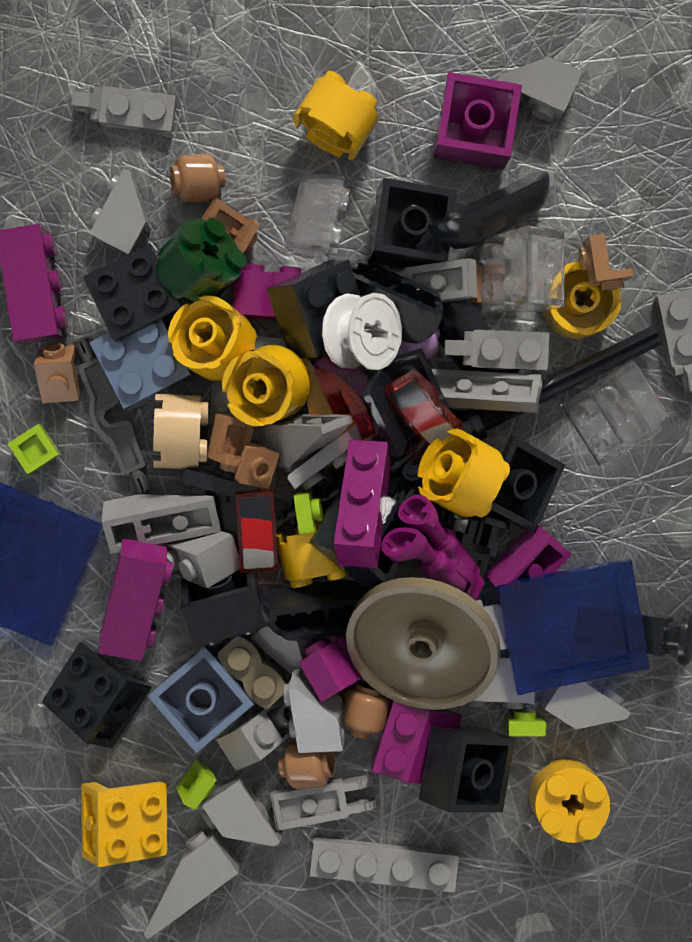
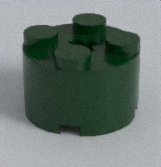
[156,218,247,304]

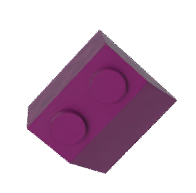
[433,72,522,170]
[371,699,462,784]

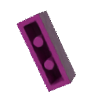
[0,224,68,345]
[334,440,391,568]
[98,538,173,661]

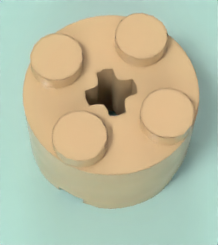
[153,394,208,469]

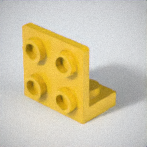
[81,781,167,867]

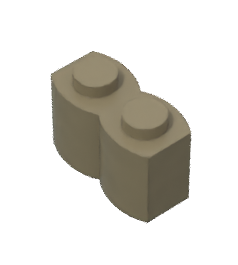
[217,634,288,709]

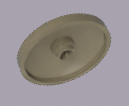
[346,577,500,710]

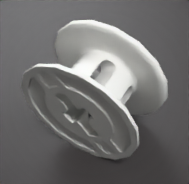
[322,293,402,370]

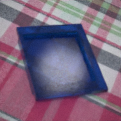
[0,482,102,646]
[497,559,650,695]

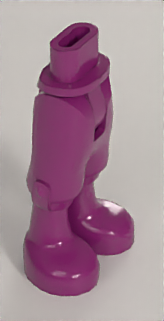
[381,495,484,601]

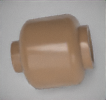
[169,153,226,203]
[341,681,391,739]
[279,741,336,789]

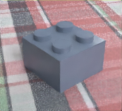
[89,319,195,411]
[148,645,255,753]

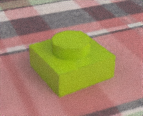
[8,424,61,475]
[293,490,323,534]
[504,709,546,736]
[176,758,217,810]

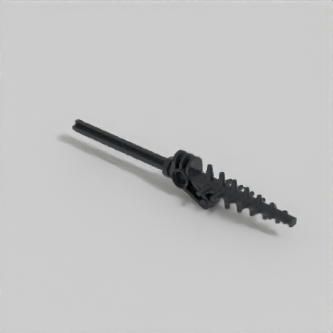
[271,326,662,535]

